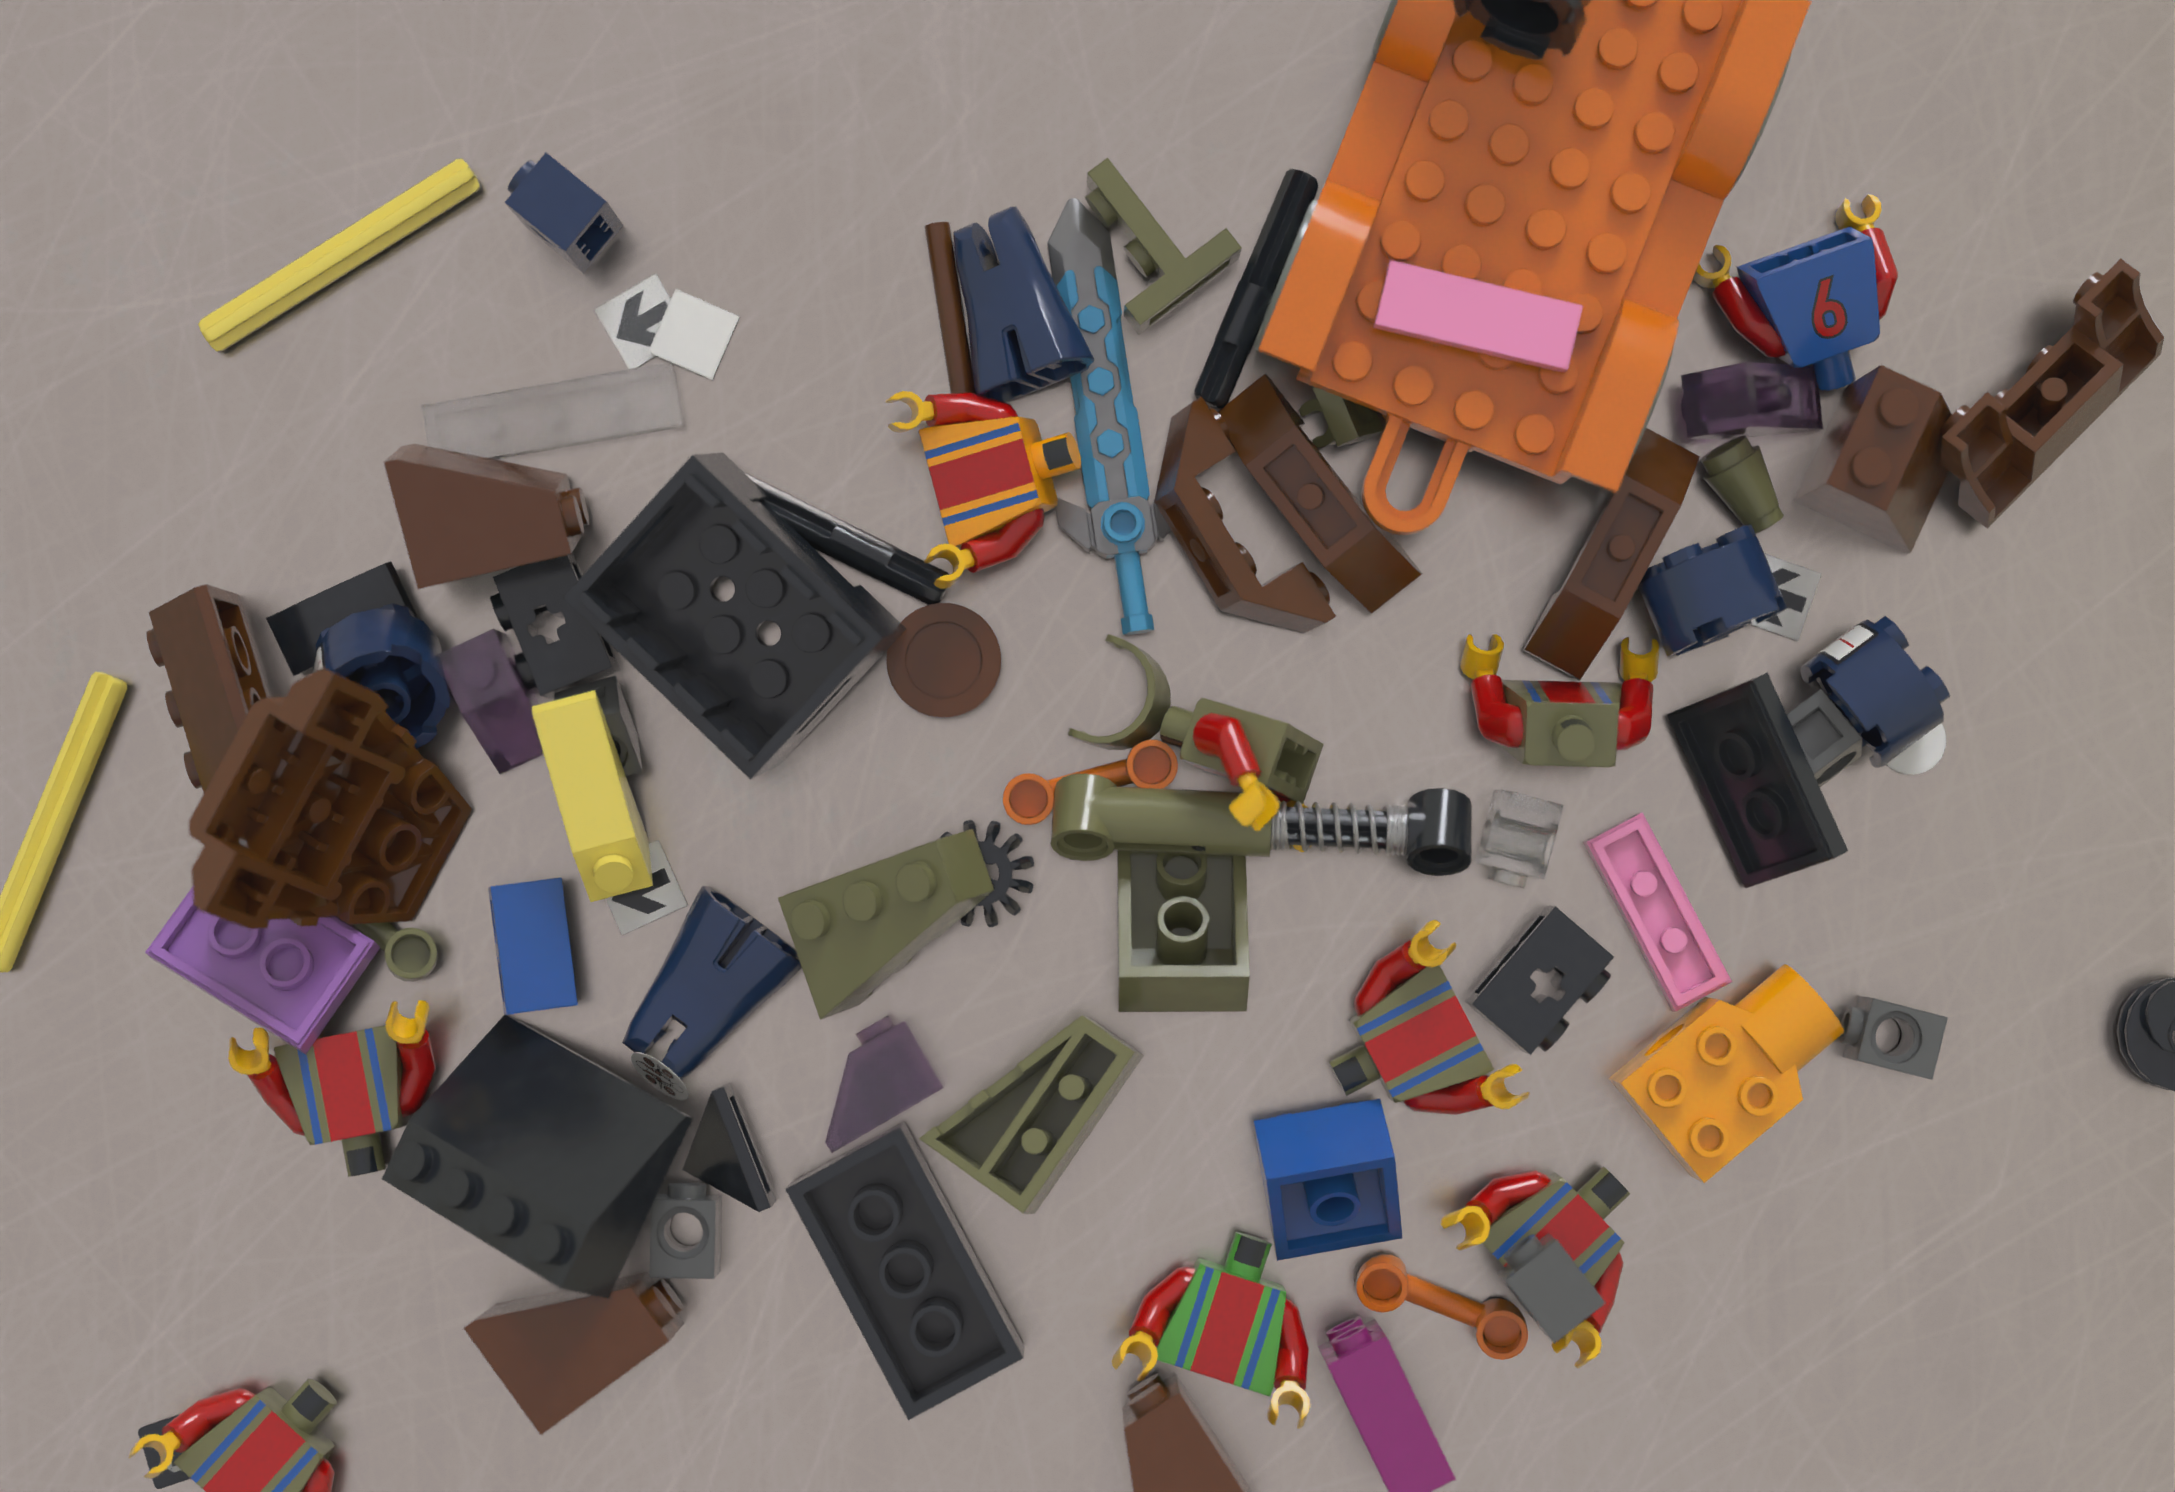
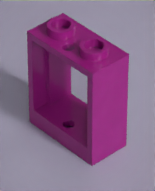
[1318,1317,1456,1492]

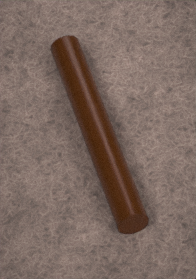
[924,222,976,394]

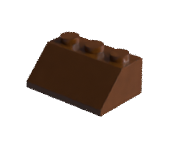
[147,584,270,793]

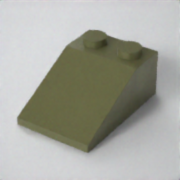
[1117,851,1250,1012]

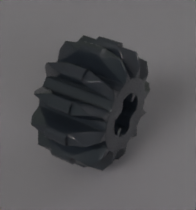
[941,820,1034,927]

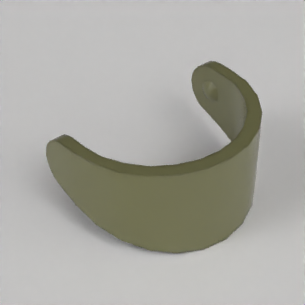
[1067,634,1171,750]

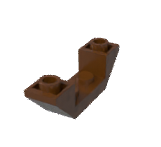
[1218,374,1422,614]
[1154,397,1336,633]
[1523,428,1700,680]

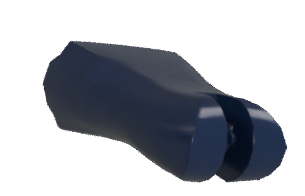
[953,206,1095,402]
[622,886,802,1081]

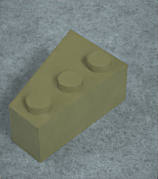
[778,829,994,1020]
[919,1015,1144,1214]

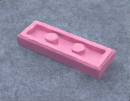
[1373,260,1583,373]
[1583,812,1732,1012]

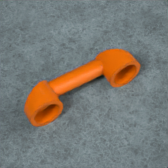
[1003,740,1178,825]
[1356,1254,1528,1360]

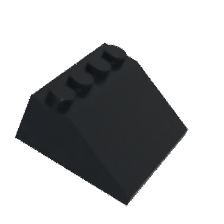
[382,1014,693,1299]

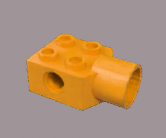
[1609,964,1844,1183]

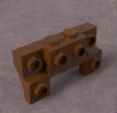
[1940,259,2164,529]

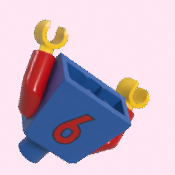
[1693,195,1898,390]

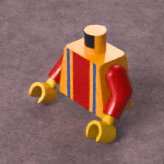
[885,391,1081,589]

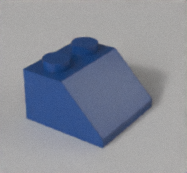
[1254,1098,1403,1261]

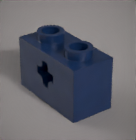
[504,152,624,274]

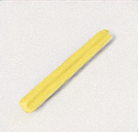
[198,158,480,352]
[0,672,127,973]

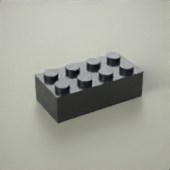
[785,1122,1025,1420]

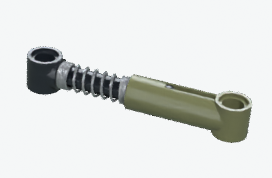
[1050,773,1472,876]

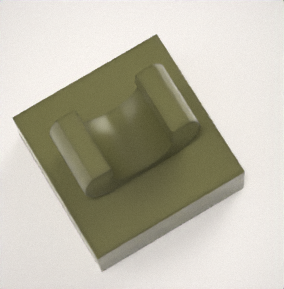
[1299,387,1383,447]

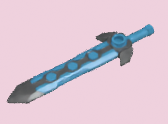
[1047,198,1170,635]

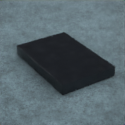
[1667,672,1848,888]

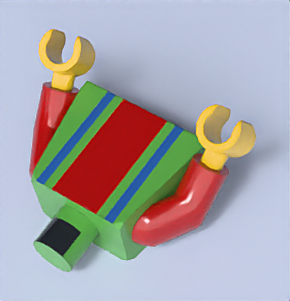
[1112,1232,1310,1429]

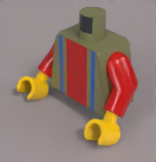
[1460,634,1659,767]
[1160,698,1324,852]
[1329,920,1529,1115]
[228,1000,436,1177]
[1441,1166,1630,1368]
[129,1378,337,1492]

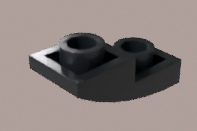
[266,561,418,676]

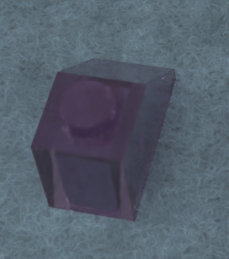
[1681,362,1823,440]
[438,629,544,775]
[825,1015,946,1153]

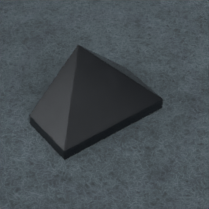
[682,1083,776,1212]

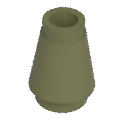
[1701,435,1784,534]

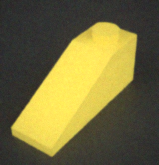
[532,690,653,902]

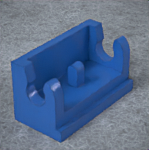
[488,877,578,1015]

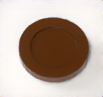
[886,603,1001,718]

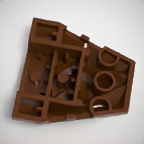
[189,668,472,929]

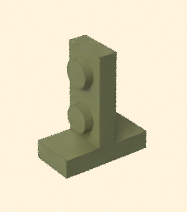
[1085,157,1242,335]

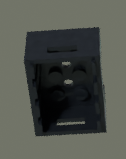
[563,453,906,780]

